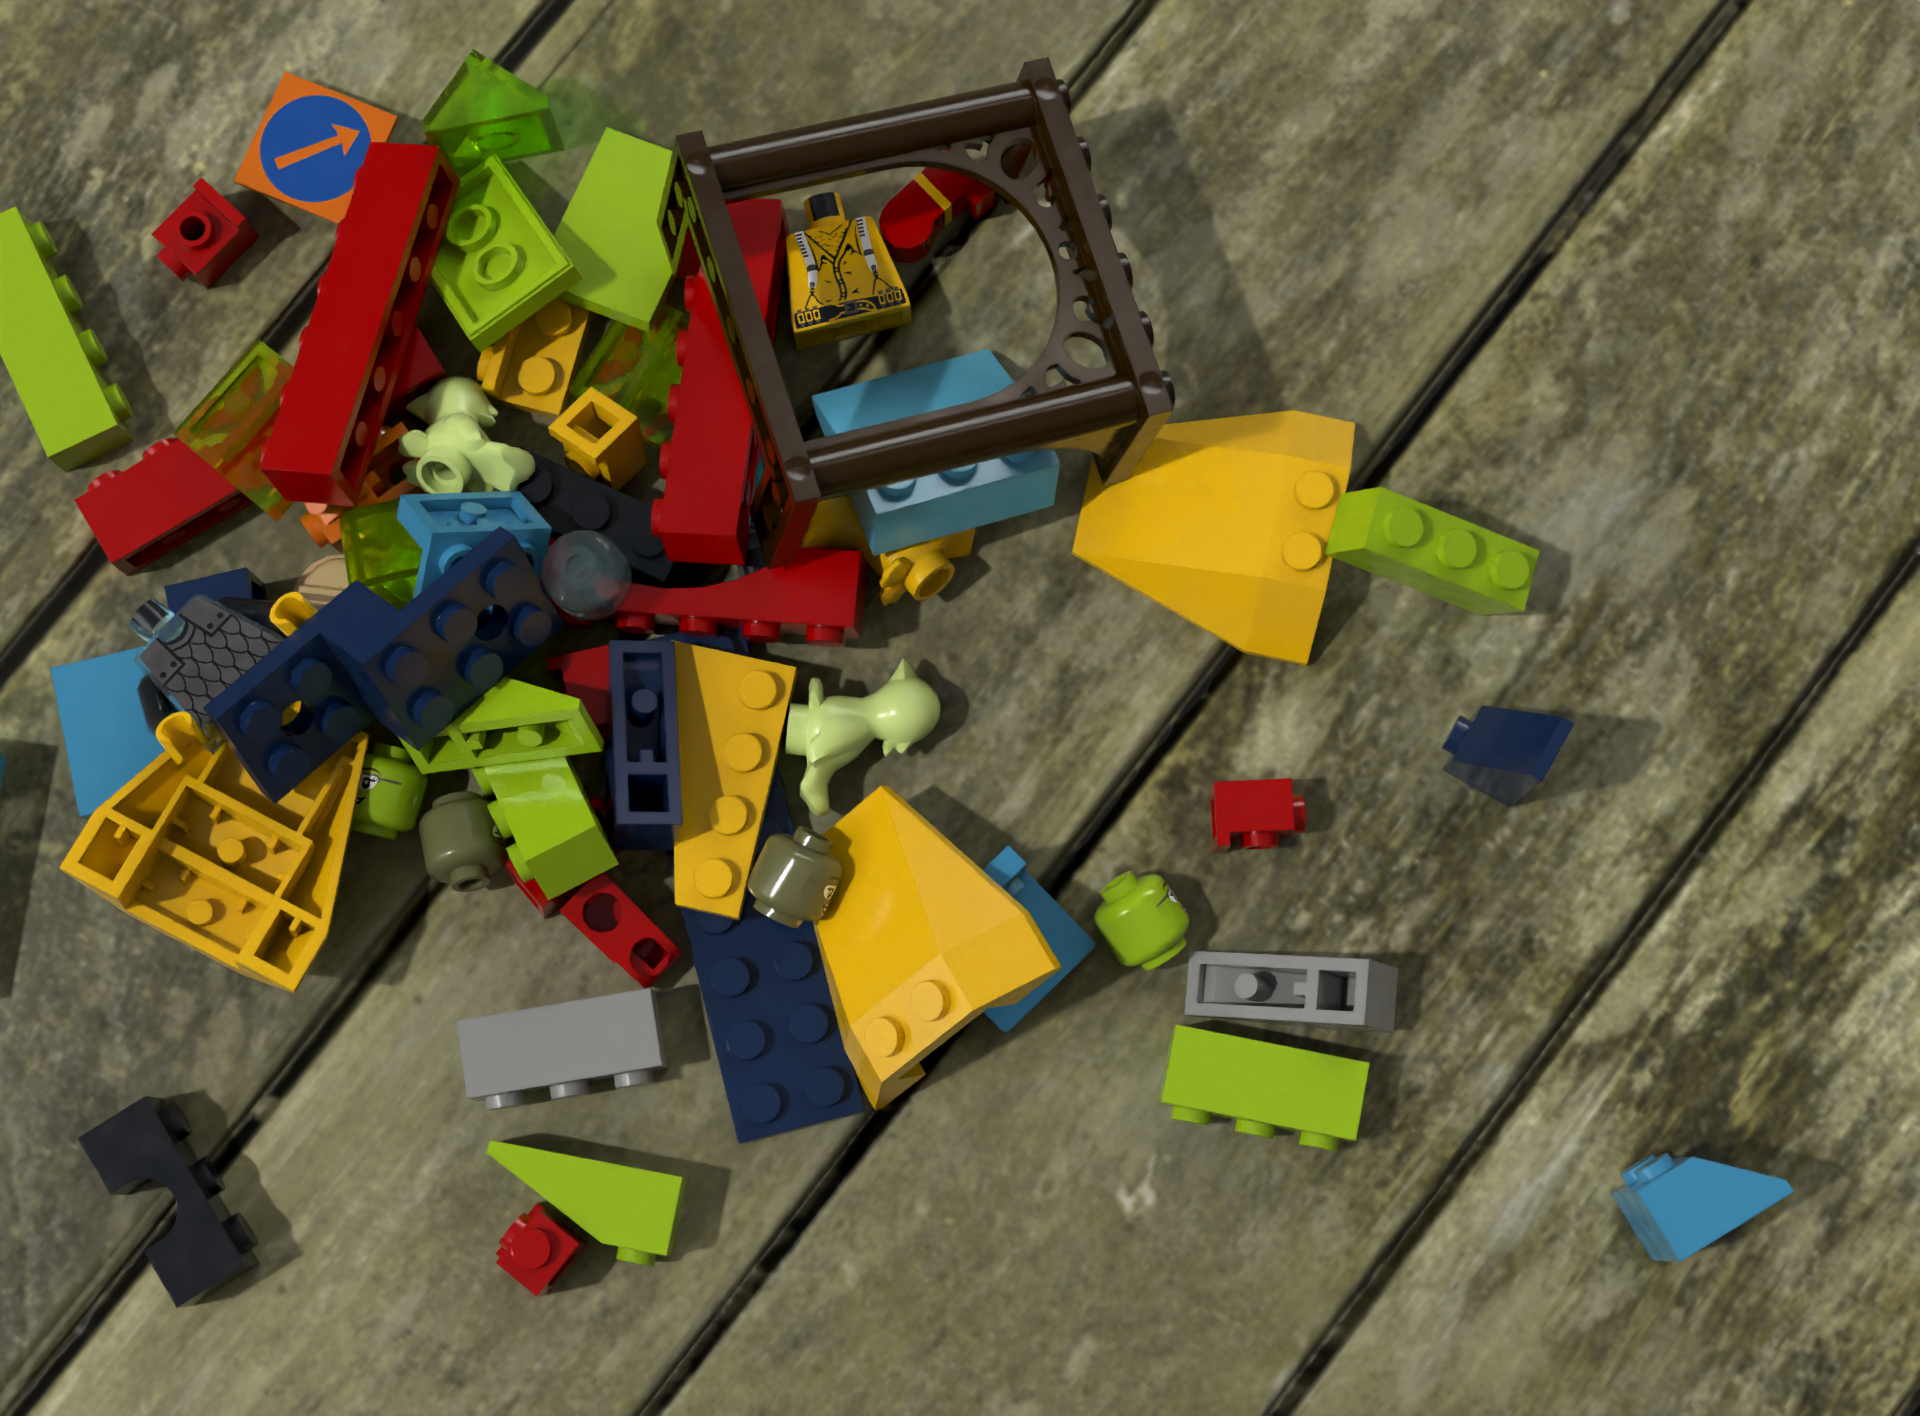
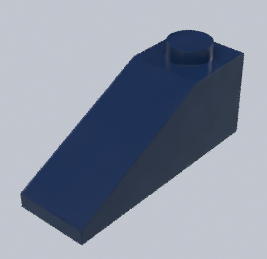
[605,640,683,850]
[1441,705,1574,807]

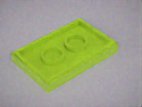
[554,127,675,333]
[430,154,583,352]

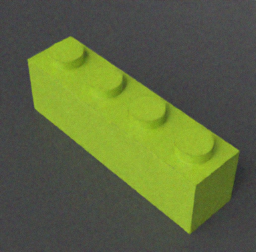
[0,206,134,472]

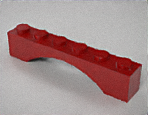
[540,536,868,647]

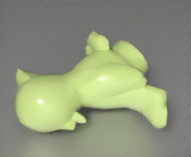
[398,375,535,494]
[785,658,941,817]

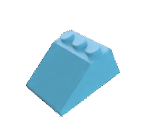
[811,349,1060,556]

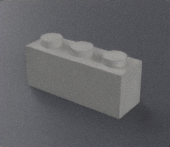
[456,988,668,1111]

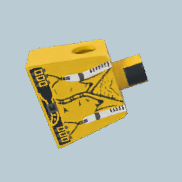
[786,192,912,350]

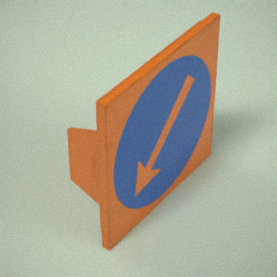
[234,71,399,224]

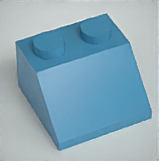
[1611,1153,1794,1262]

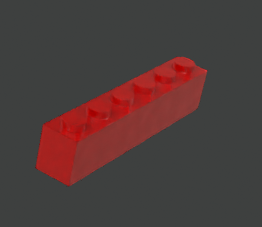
[260,142,461,507]
[651,198,790,565]
[74,323,448,576]

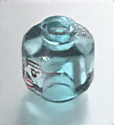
[541,530,632,620]

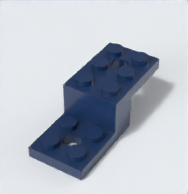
[203,526,564,804]

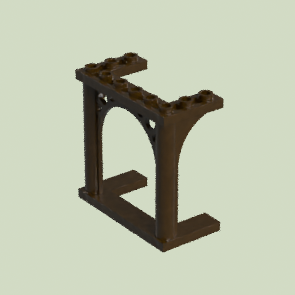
[656,57,1175,570]

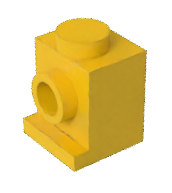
[548,387,647,491]

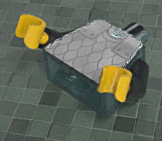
[130,592,318,764]

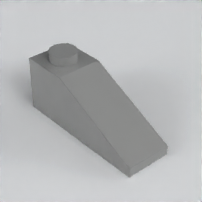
[1184,951,1398,1033]

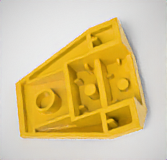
[1072,410,1355,666]
[59,701,370,994]
[813,785,1062,1110]

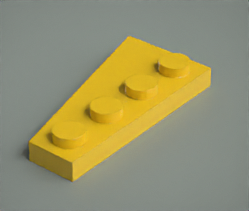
[671,640,798,920]

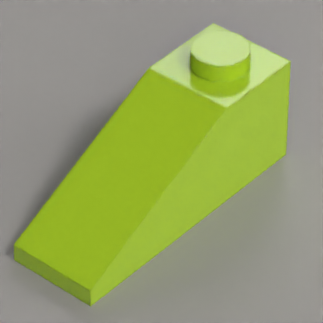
[398,677,604,774]
[486,1140,688,1266]

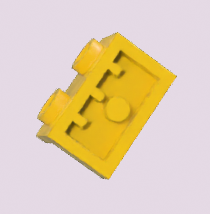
[477,298,594,420]

